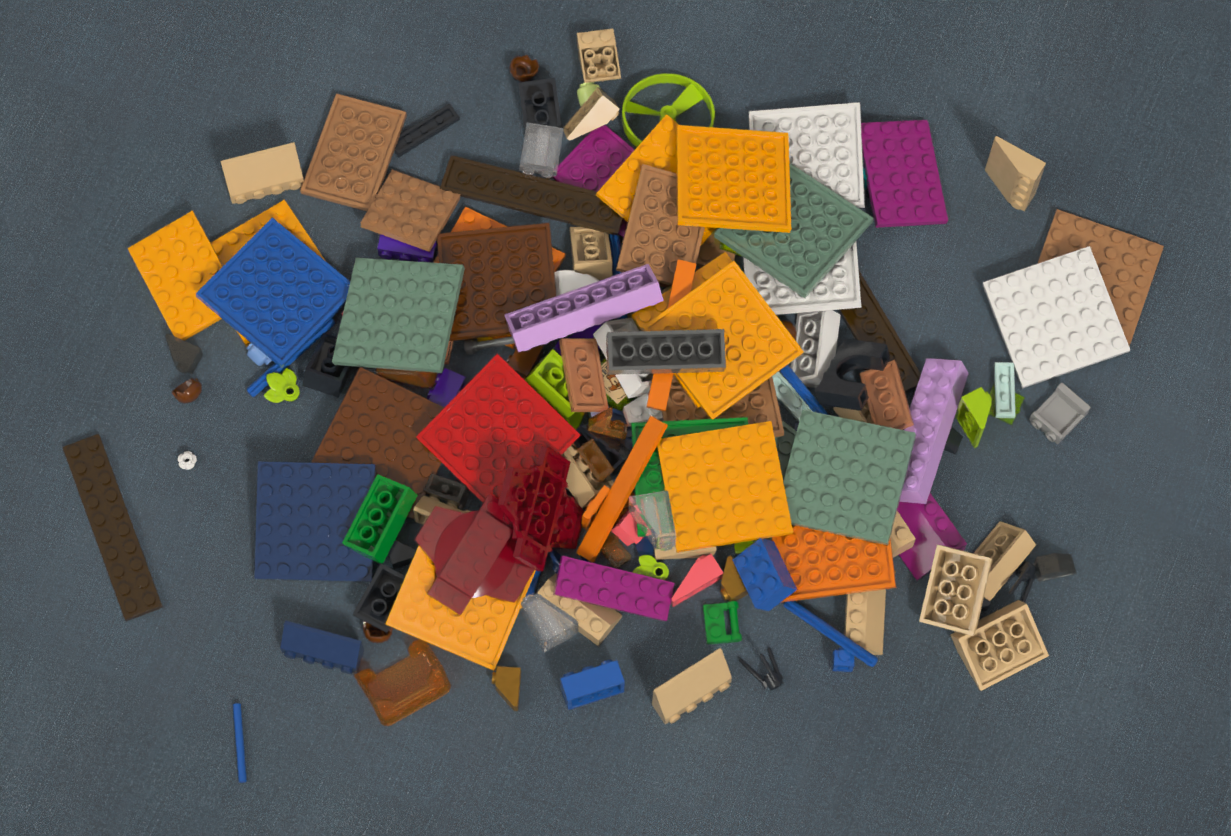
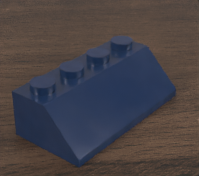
[280,621,364,674]

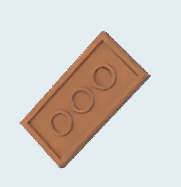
[559,338,609,412]
[859,360,914,430]

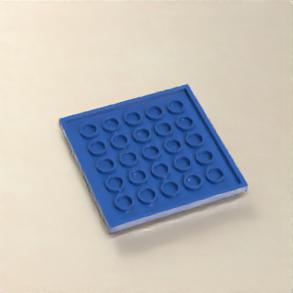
[196,218,350,368]

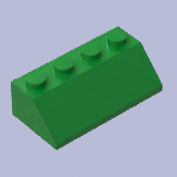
[342,474,418,564]

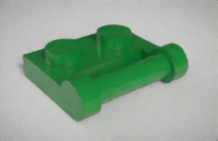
[703,601,742,645]

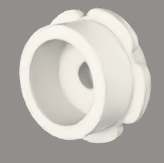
[178,451,197,470]

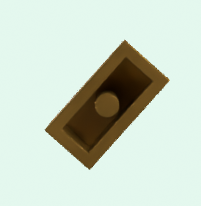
[720,555,748,602]
[492,666,521,711]

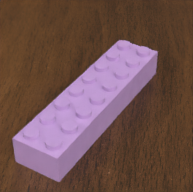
[504,264,664,352]
[899,358,968,504]

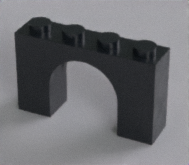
[815,338,890,411]

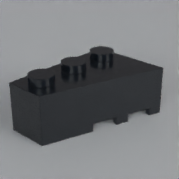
[574,422,631,483]

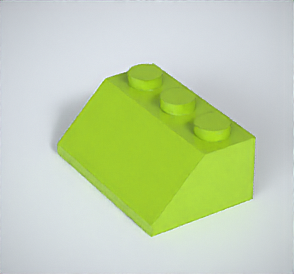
[524,349,575,420]
[955,387,992,448]

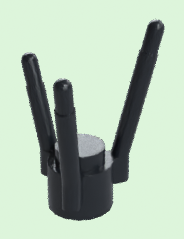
[1000,561,1037,603]
[739,647,784,691]

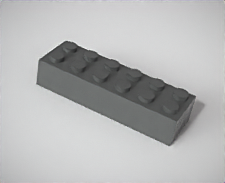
[606,329,726,375]

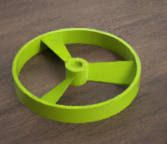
[622,74,715,148]

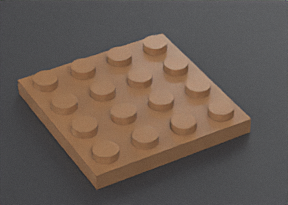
[361,170,460,252]

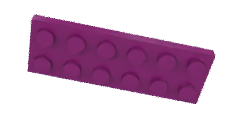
[553,556,674,621]

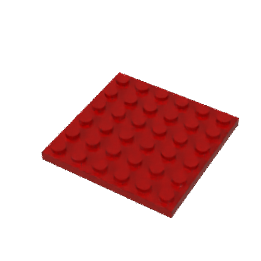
[416,354,581,503]

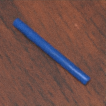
[233,703,247,783]

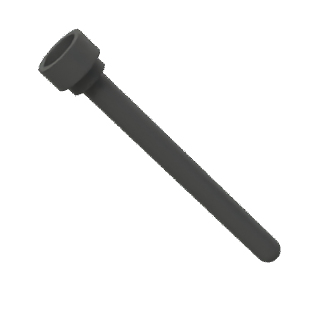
[464,336,515,355]

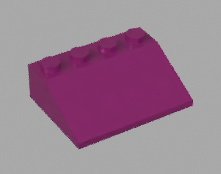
[897,493,967,581]

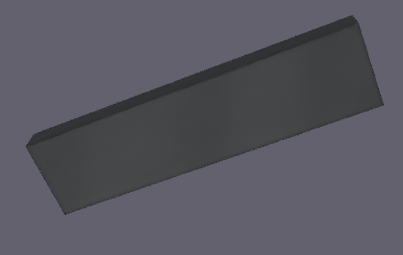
[394,103,460,158]

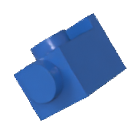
[832,647,854,672]

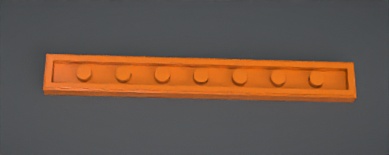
[646,259,696,411]
[576,416,668,563]

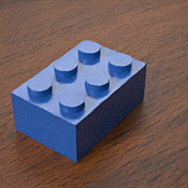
[733,538,797,611]
[560,660,625,710]

